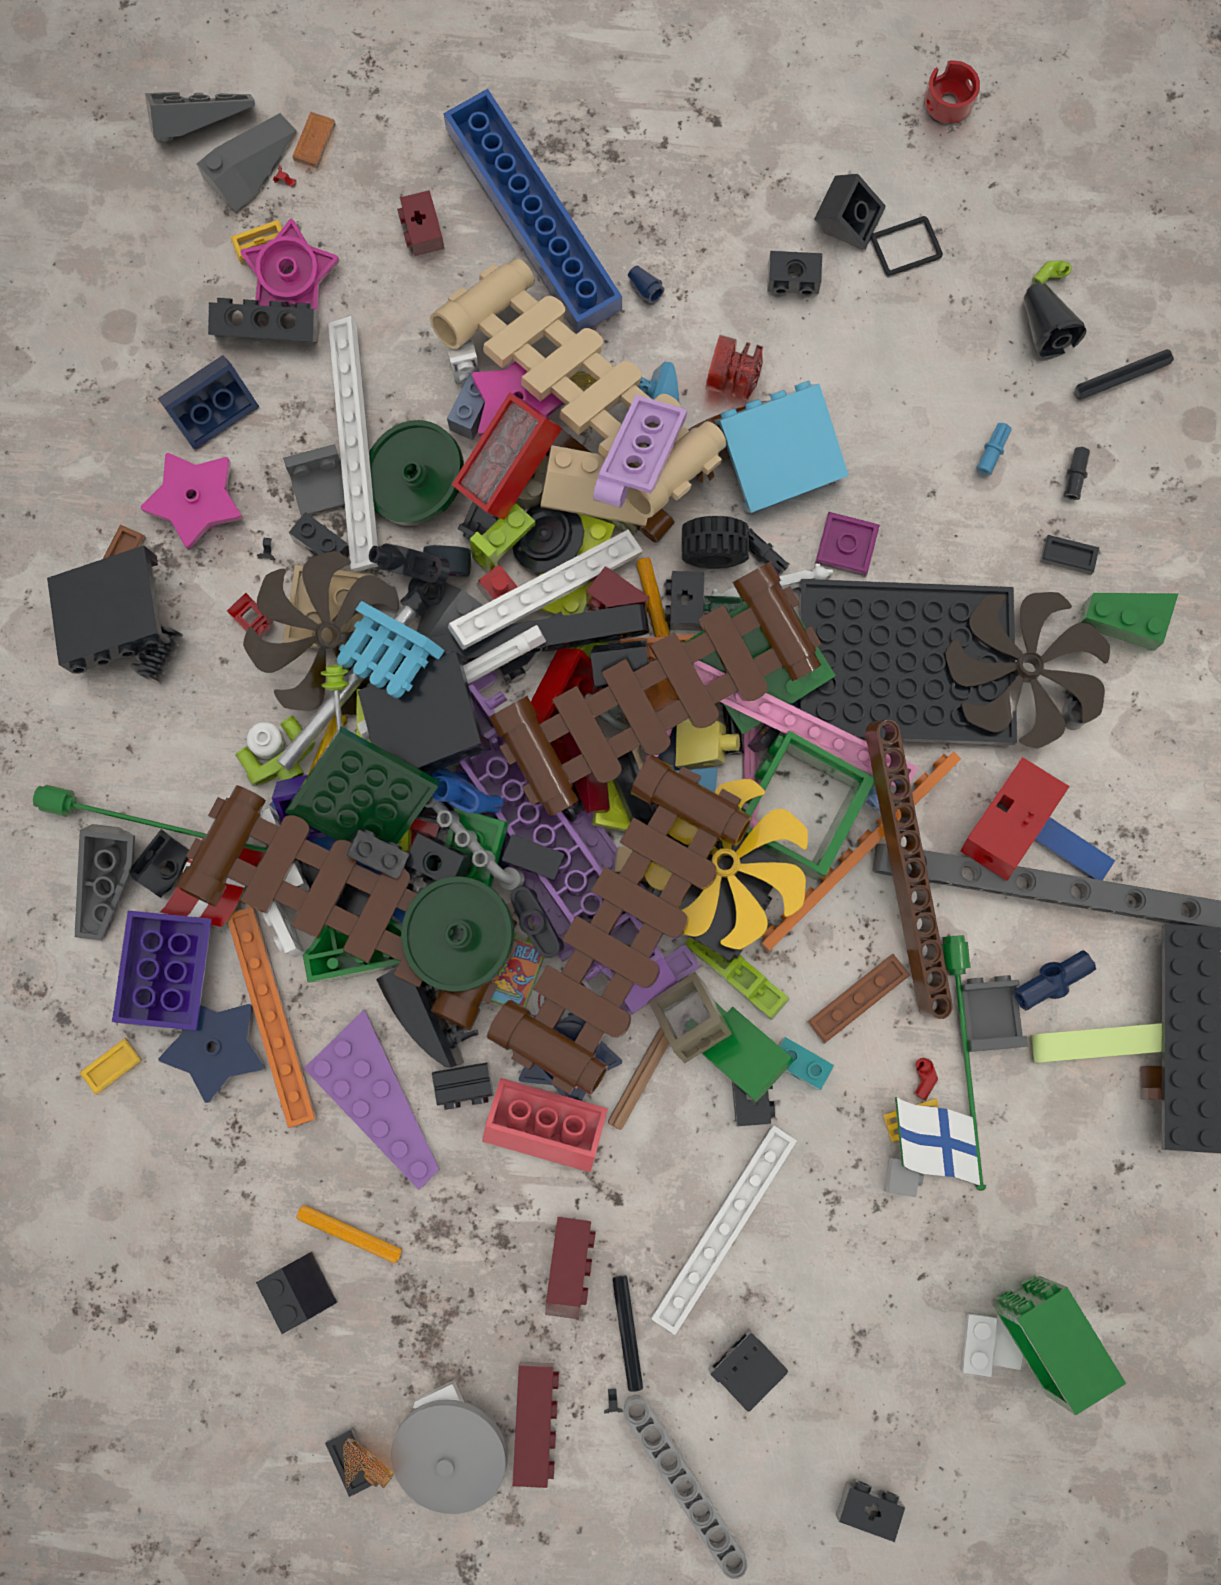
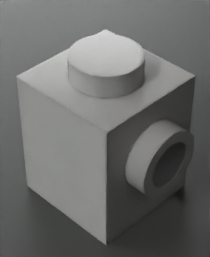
[884,1153,924,1197]

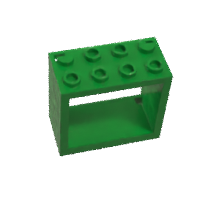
[740,731,875,880]
[992,1275,1127,1415]

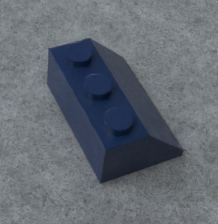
[157,355,259,449]

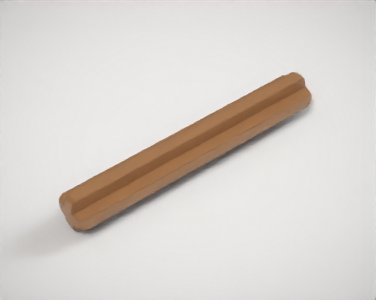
[608,1028,670,1130]

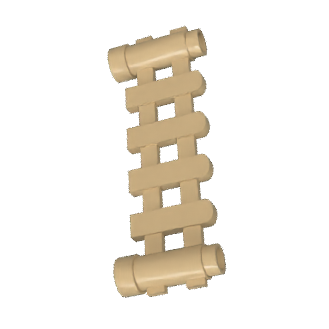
[430,258,726,518]

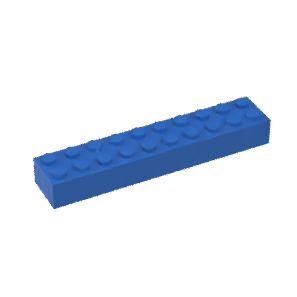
[443,89,622,333]

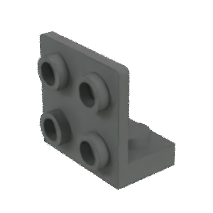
[283,444,345,516]

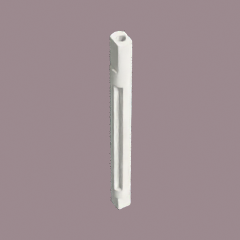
[357,625,546,740]

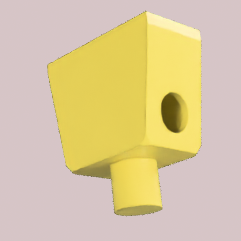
[675,719,740,770]

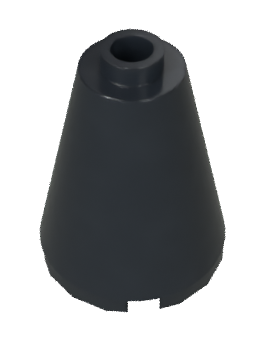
[1024,283,1087,359]

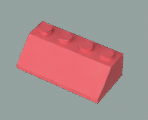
[482,1078,608,1172]

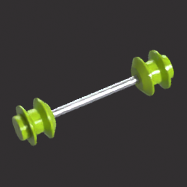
[321,665,350,731]

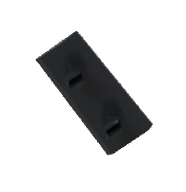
[376,968,479,1068]

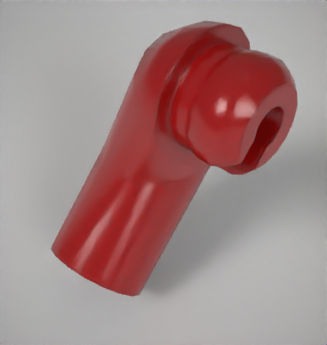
[914,1058,938,1101]

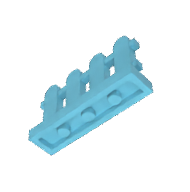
[337,601,445,698]

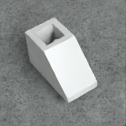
[446,339,479,384]

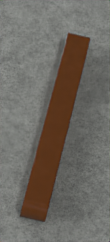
[865,720,953,1019]

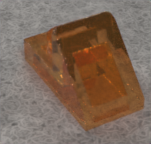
[343,1436,394,1488]

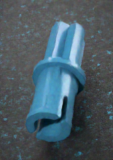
[976,423,1012,475]

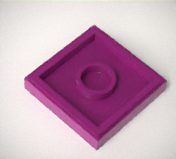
[815,512,880,577]

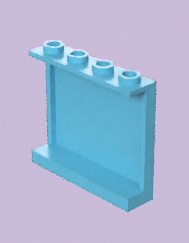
[714,380,849,513]

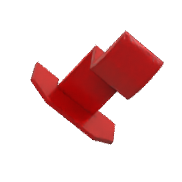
[272,165,296,187]

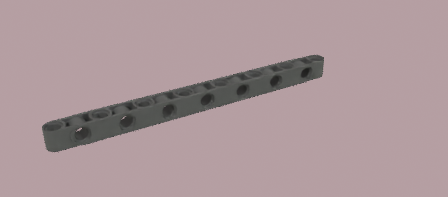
[872,844,1221,927]

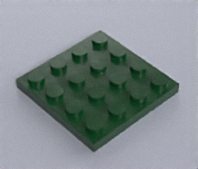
[285,726,439,844]

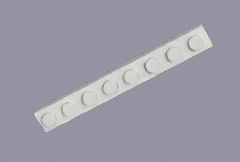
[448,530,643,650]
[651,1125,797,1335]

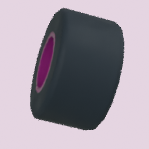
[423,545,471,576]

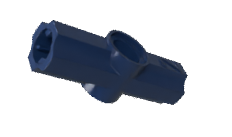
[1013,950,1096,1011]

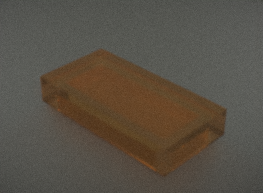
[292,112,335,169]

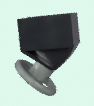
[584,639,650,731]

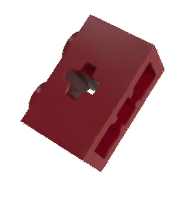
[397,190,445,256]

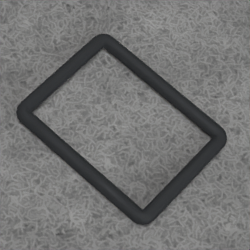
[871,216,943,276]

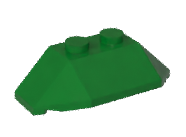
[303,919,402,983]

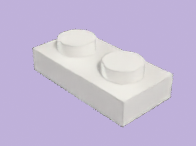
[961,1313,997,1377]

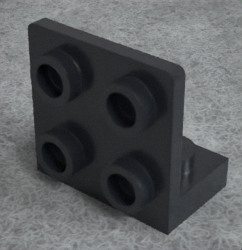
[708,1329,788,1412]

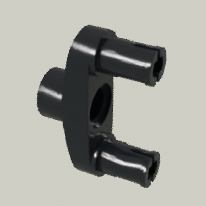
[511,886,564,958]

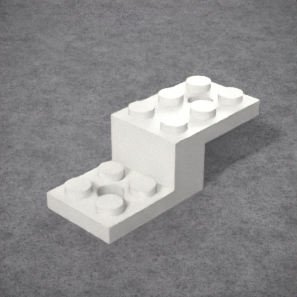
[259,808,310,957]

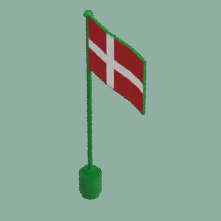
[33,785,269,927]

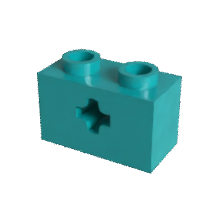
[778,1037,834,1090]

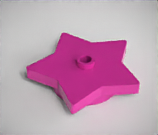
[240,219,340,314]
[472,361,564,437]
[141,453,243,550]

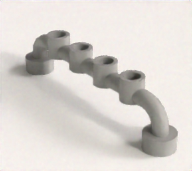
[424,773,524,890]

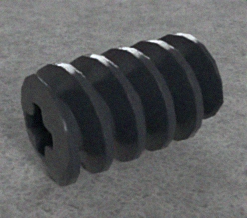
[130,624,183,684]

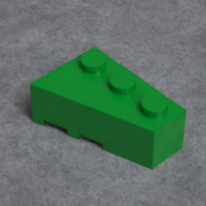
[1078,593,1179,651]

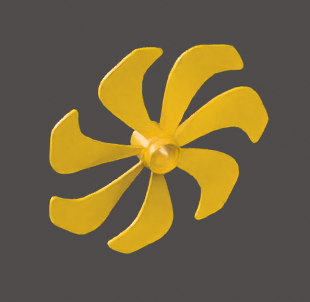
[645,779,808,950]

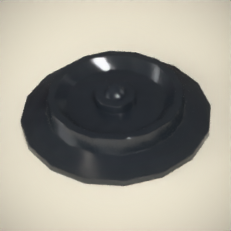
[512,504,585,573]

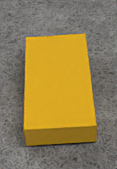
[79,1038,143,1095]

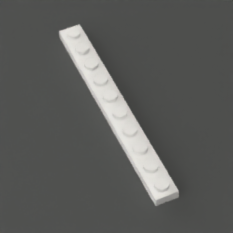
[328,316,378,572]

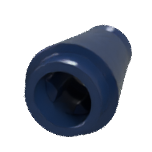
[628,265,665,303]

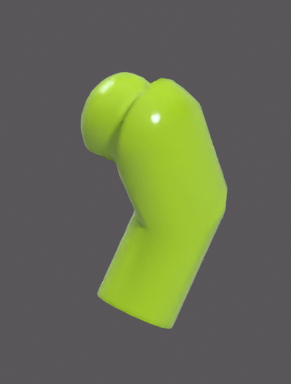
[1032,261,1072,284]

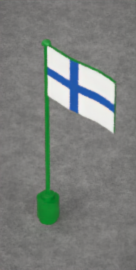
[895,935,986,1191]

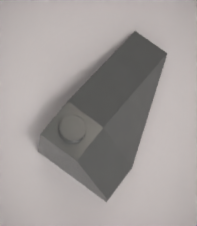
[145,92,255,141]
[196,113,297,214]
[417,582,483,638]
[74,824,135,941]

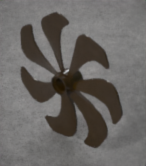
[243,551,406,715]
[945,592,1110,749]

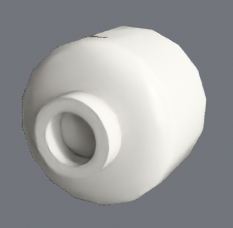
[247,722,285,760]

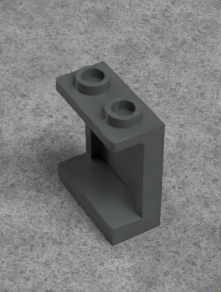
[962,975,1028,1052]

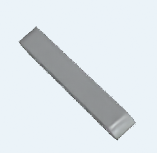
[624,1395,748,1579]

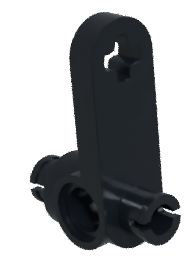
[369,543,450,585]

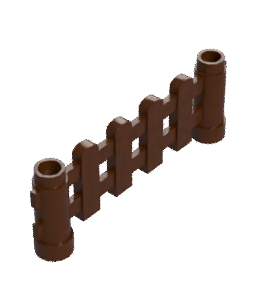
[488,561,822,817]
[487,755,752,1095]
[175,785,518,1030]

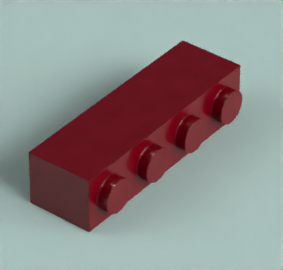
[512,1362,559,1488]

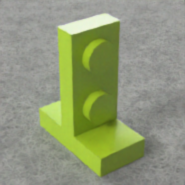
[470,504,535,572]

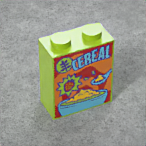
[490,932,544,1008]

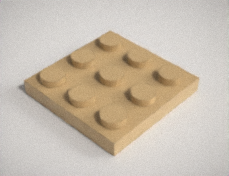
[283,565,375,654]

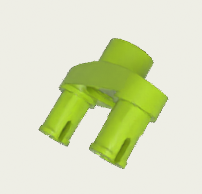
[235,716,316,786]

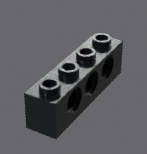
[208,298,318,342]

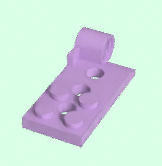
[593,395,687,508]

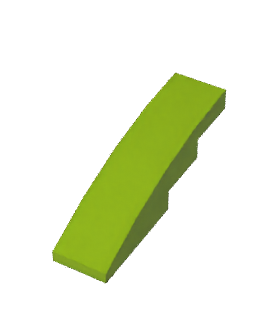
[685,938,790,1020]

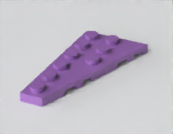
[303,1010,440,1190]

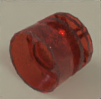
[705,334,764,401]

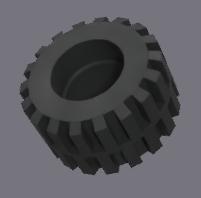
[682,516,749,569]

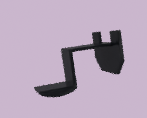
[257,538,275,560]
[604,1389,623,1414]

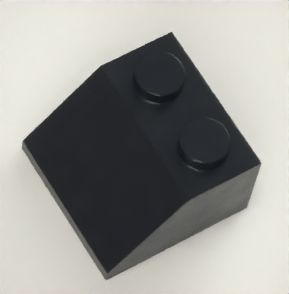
[814,174,886,249]
[256,1252,338,1334]

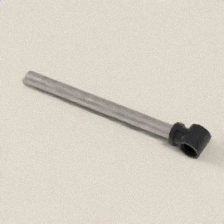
[277,578,445,771]

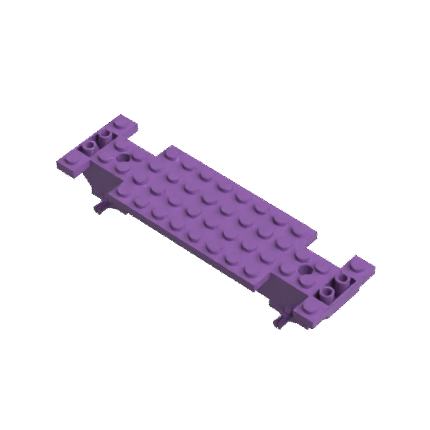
[454,671,700,1015]

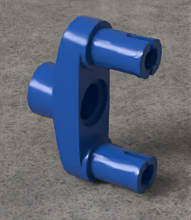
[430,768,503,814]

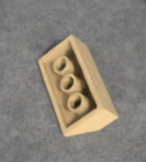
[540,445,648,526]

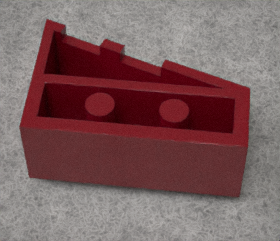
[545,1217,596,1319]

